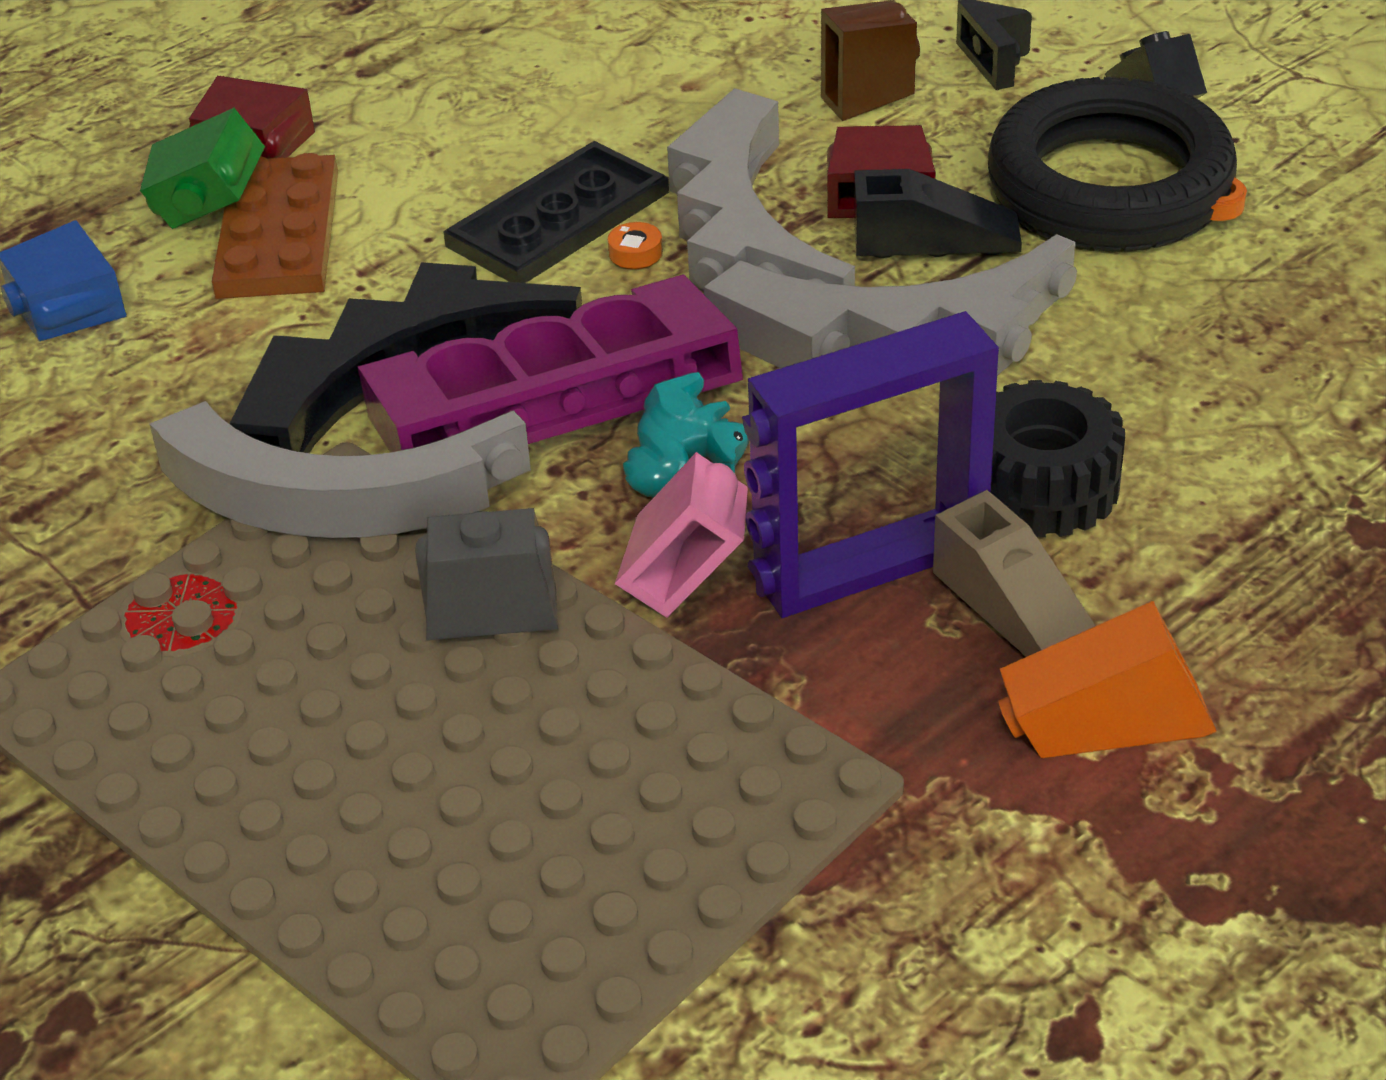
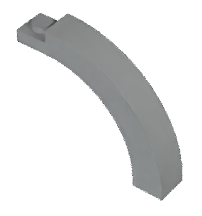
[149,401,531,538]

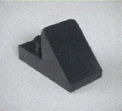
[956,0,1032,90]

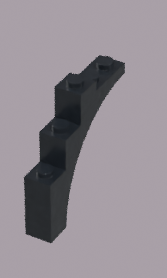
[230,262,582,454]

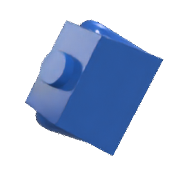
[0,220,127,342]

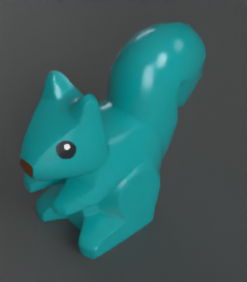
[623,372,749,498]

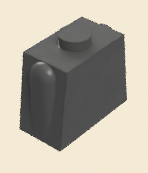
[415,508,558,640]

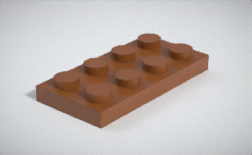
[212,153,338,299]

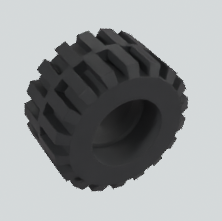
[990,380,1125,538]

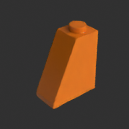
[999,601,1217,758]

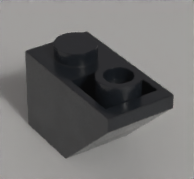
[1105,31,1207,99]

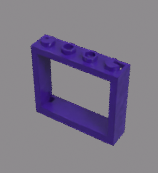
[742,311,999,618]

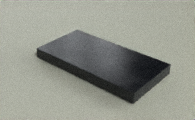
[443,141,669,283]

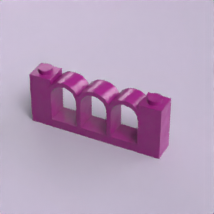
[358,274,743,453]

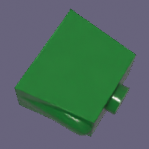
[140,107,265,229]

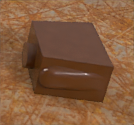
[821,0,920,121]

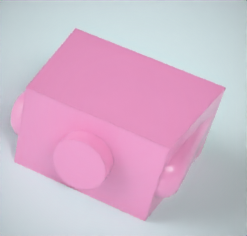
[615,452,748,618]

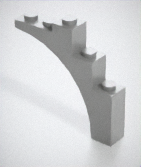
[667,88,855,291]
[704,234,1077,376]

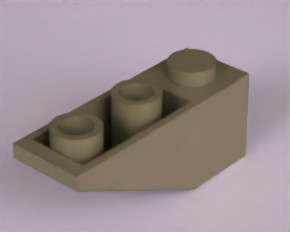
[933,490,1096,657]

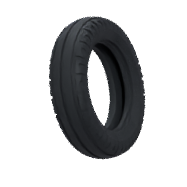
[988,77,1237,252]

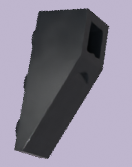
[854,169,1022,258]

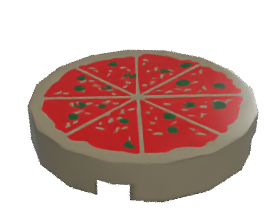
[118,569,245,657]

